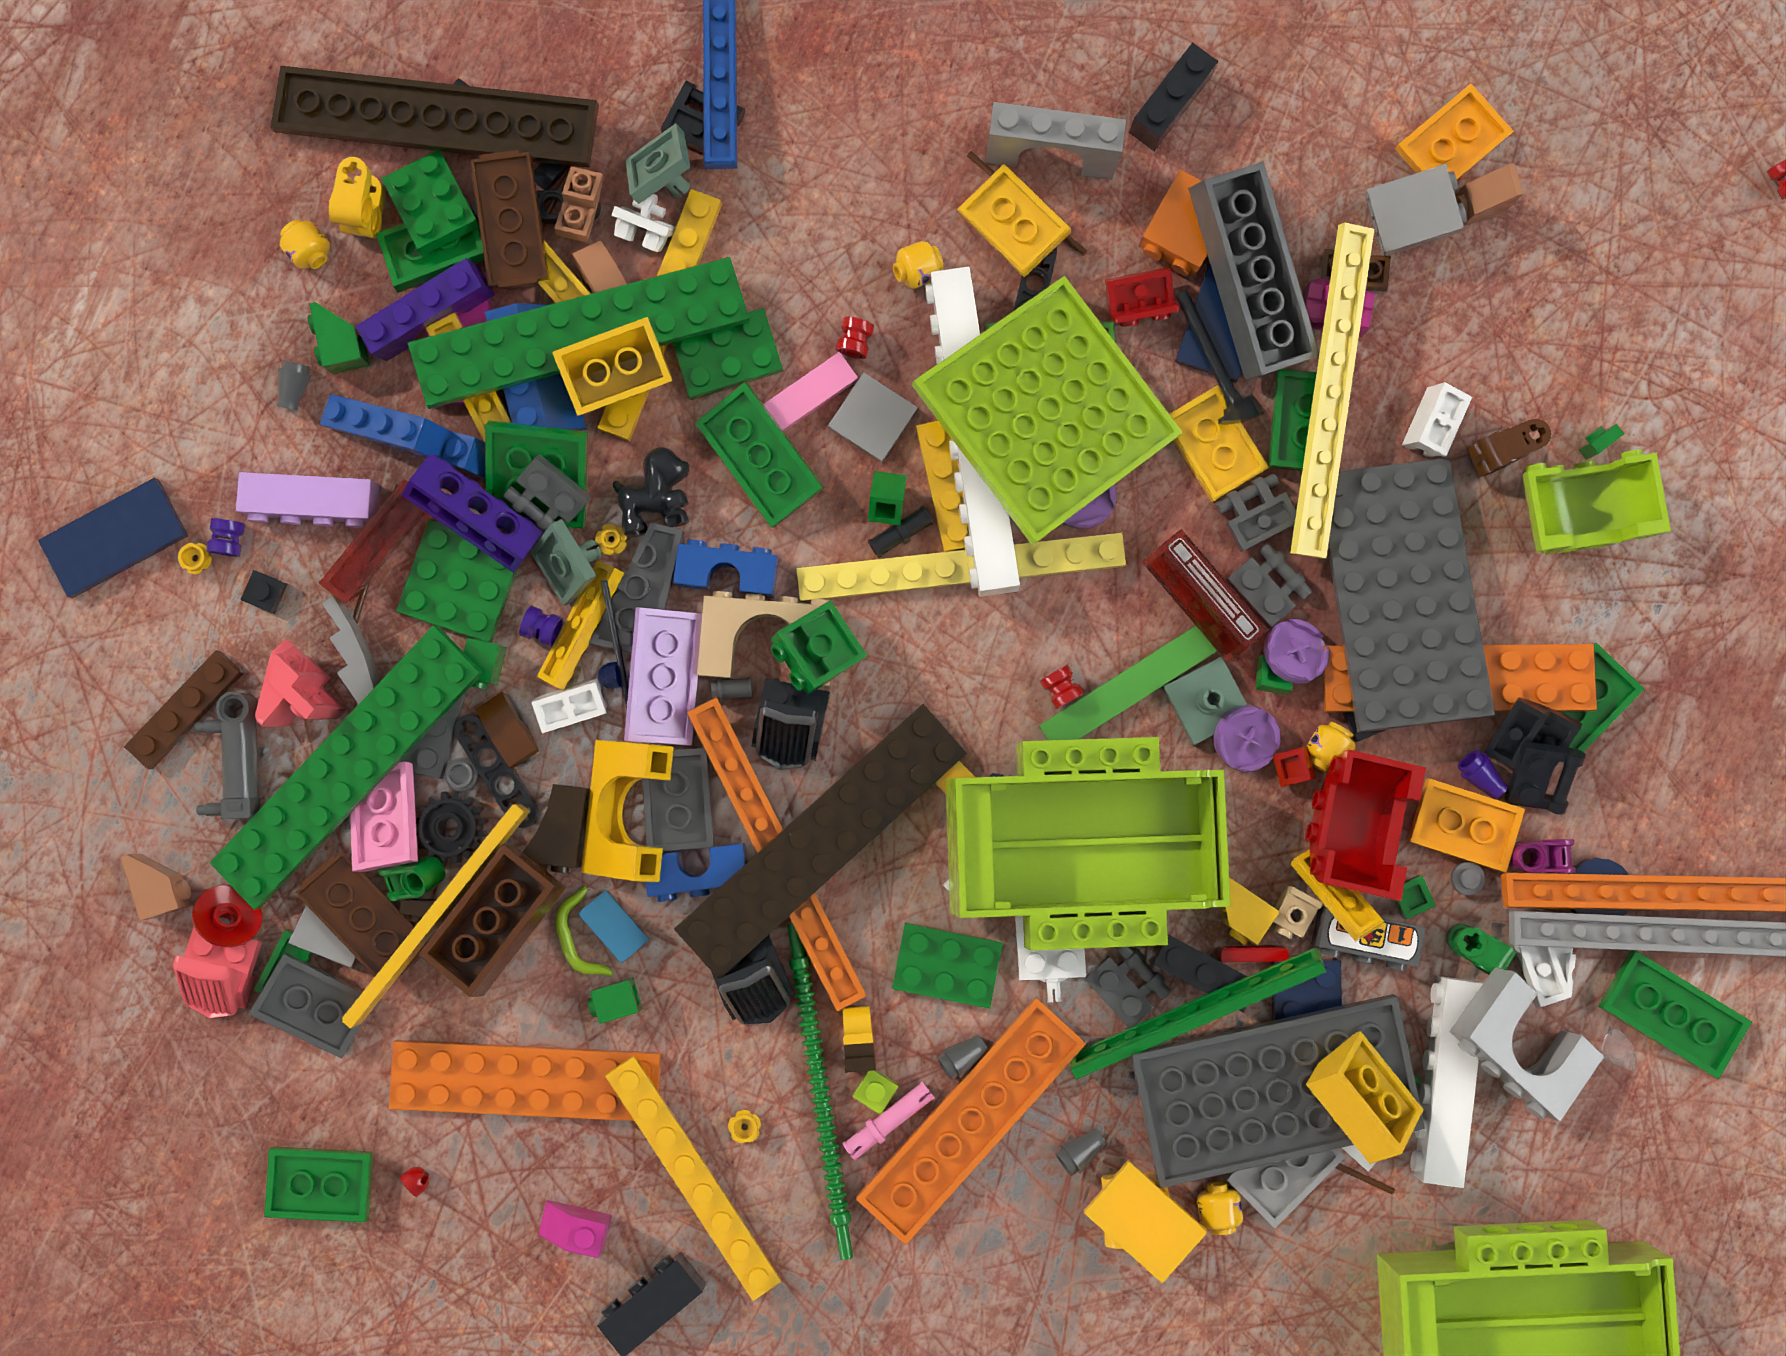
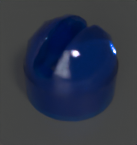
[597,662,622,689]

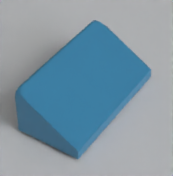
[578,890,650,963]

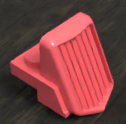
[255,640,346,727]
[173,927,262,1019]

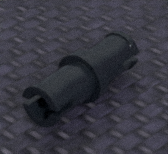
[868,506,934,558]

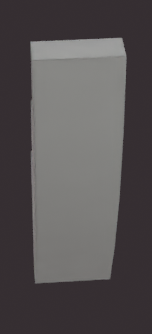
[322,596,380,704]

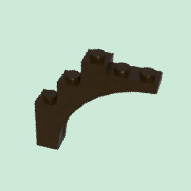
[399,784,590,923]

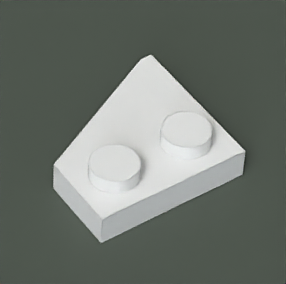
[1514,945,1576,1007]

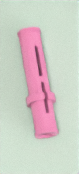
[842,1081,935,1161]

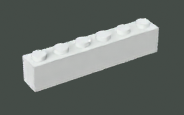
[1410,976,1483,1188]

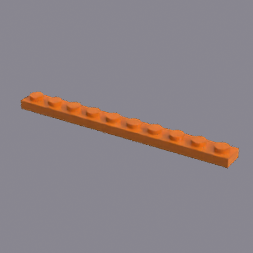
[686,697,867,1011]
[1501,873,1786,913]

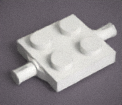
[1015,916,1086,1002]

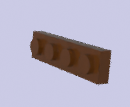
[124,650,244,769]

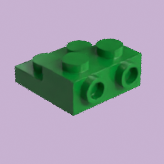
[770,600,867,695]

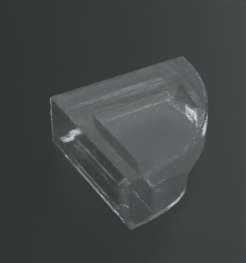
[1600,1026,1636,1072]

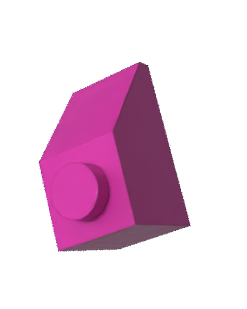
[538,1200,612,1258]

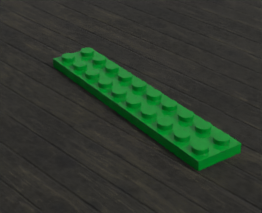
[408,257,749,409]
[210,625,484,910]

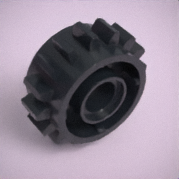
[416,792,489,864]

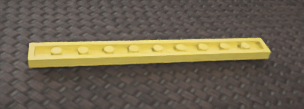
[1290,223,1374,558]
[796,533,1126,602]

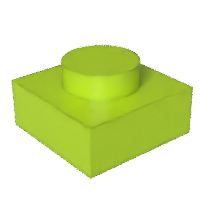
[852,1070,899,1115]

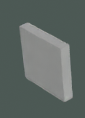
[828,372,918,463]
[288,905,357,969]

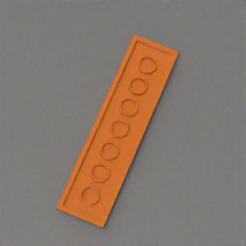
[1323,644,1597,713]
[856,997,1086,1245]
[389,1040,662,1121]

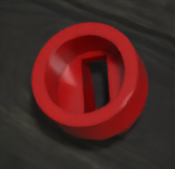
[399,1166,430,1198]

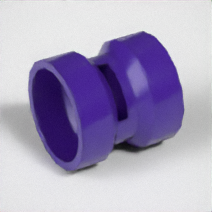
[206,518,245,557]
[519,605,563,648]

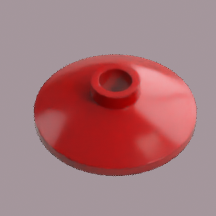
[192,885,262,947]

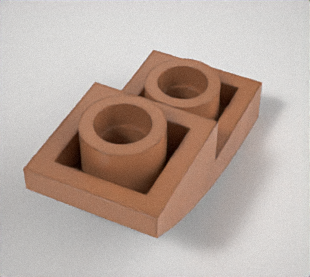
[554,166,603,243]
[571,240,627,293]

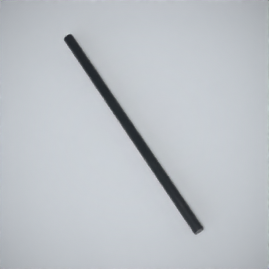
[601,580,629,709]

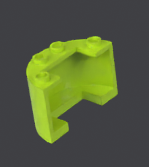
[1522,449,1671,555]

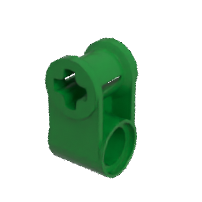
[377,856,446,901]
[1446,924,1517,975]

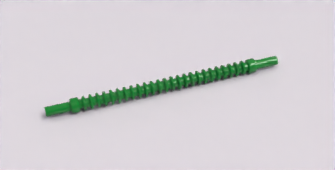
[787,924,853,1260]

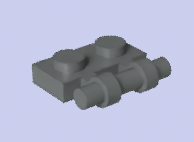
[503,454,591,532]
[1215,473,1296,552]
[1226,542,1312,628]
[1084,946,1171,1028]

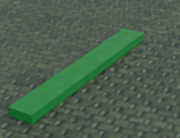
[1071,948,1326,1080]

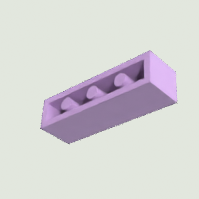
[236,472,380,528]

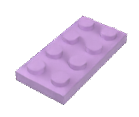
[624,607,702,745]

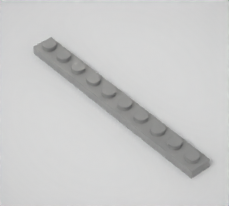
[1509,911,1786,957]

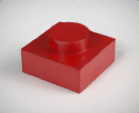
[1273,747,1316,787]

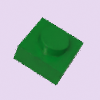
[1579,424,1624,460]
[1256,655,1292,695]
[1394,875,1436,920]

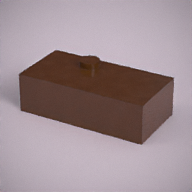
[418,844,567,997]

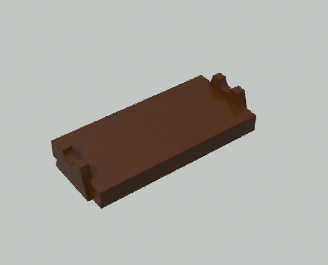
[470,150,550,290]
[295,852,428,978]

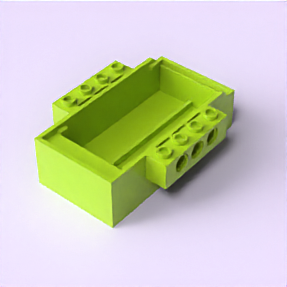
[945,737,1231,951]
[1377,1220,1680,1356]

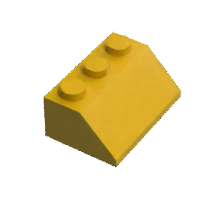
[552,317,673,416]
[1306,1031,1424,1164]

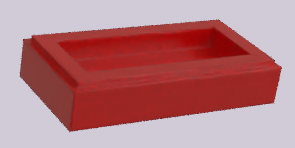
[1215,945,1289,962]

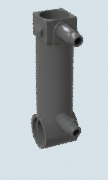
[194,692,260,819]

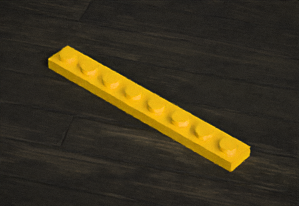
[598,189,722,442]
[605,1055,781,1301]

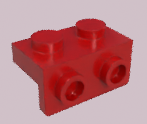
[1105,267,1180,327]

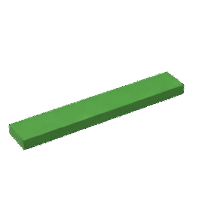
[1039,620,1223,740]

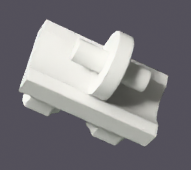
[612,194,676,252]

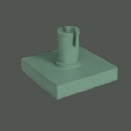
[625,123,690,204]
[530,519,601,607]
[1162,657,1247,745]

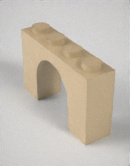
[697,591,837,688]

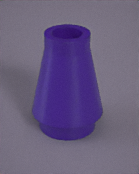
[1458,750,1508,799]

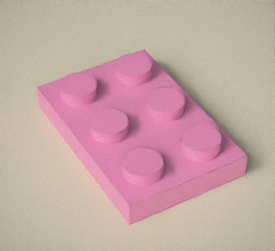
[350,761,418,873]

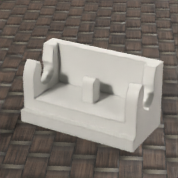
[1402,382,1472,457]
[532,677,607,733]

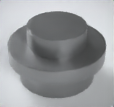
[445,758,479,791]
[1451,862,1485,895]

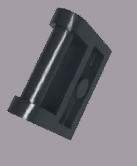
[661,81,745,153]
[1504,741,1586,815]

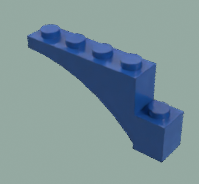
[320,394,486,479]

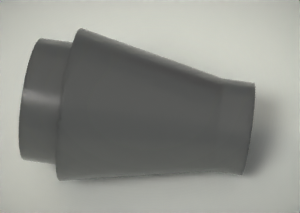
[277,360,312,410]
[937,1034,988,1081]
[1055,1128,1107,1176]

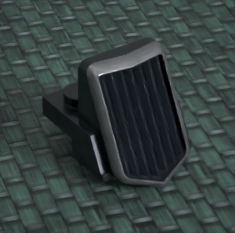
[751,678,830,770]
[711,934,795,1025]

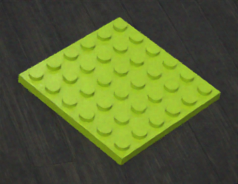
[911,276,1183,546]

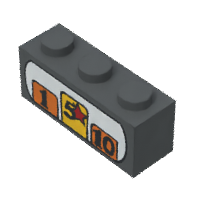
[1311,906,1426,971]

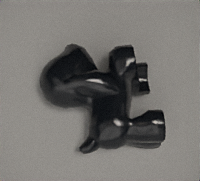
[613,447,689,538]

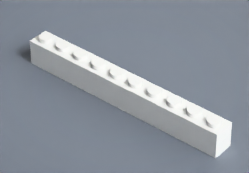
[925,267,1020,597]

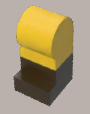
[843,1006,876,1073]

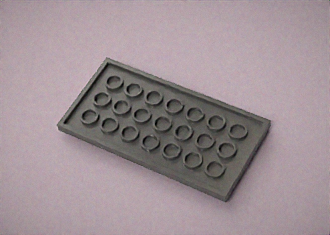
[1328,458,1495,733]
[1131,994,1425,1188]

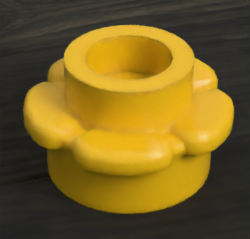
[595,523,628,555]
[178,543,212,575]
[728,1110,761,1143]

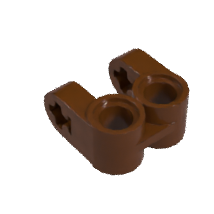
[1466,419,1551,478]

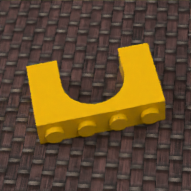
[581,740,674,882]

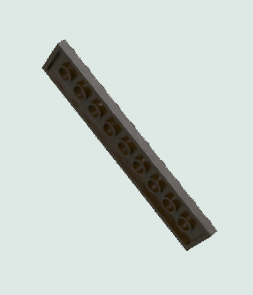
[270,66,599,168]
[674,704,967,979]

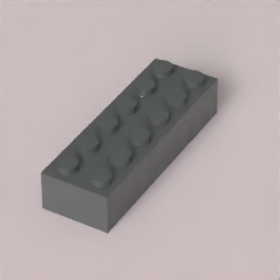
[1188,161,1319,379]

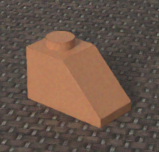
[1455,162,1524,225]
[121,854,191,921]

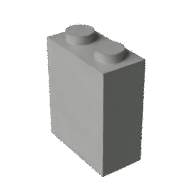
[1365,164,1467,256]

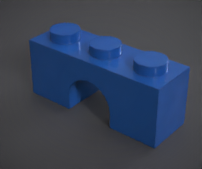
[673,540,779,598]
[646,843,748,902]

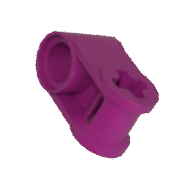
[1509,839,1576,874]

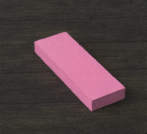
[764,352,858,432]

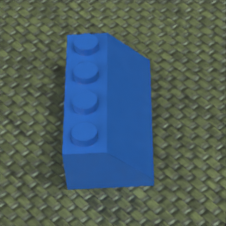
[484,303,587,431]

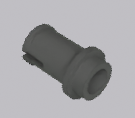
[711,677,752,703]

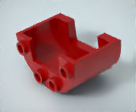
[1305,749,1426,901]

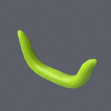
[555,885,613,976]

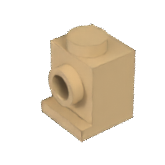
[1273,885,1323,940]

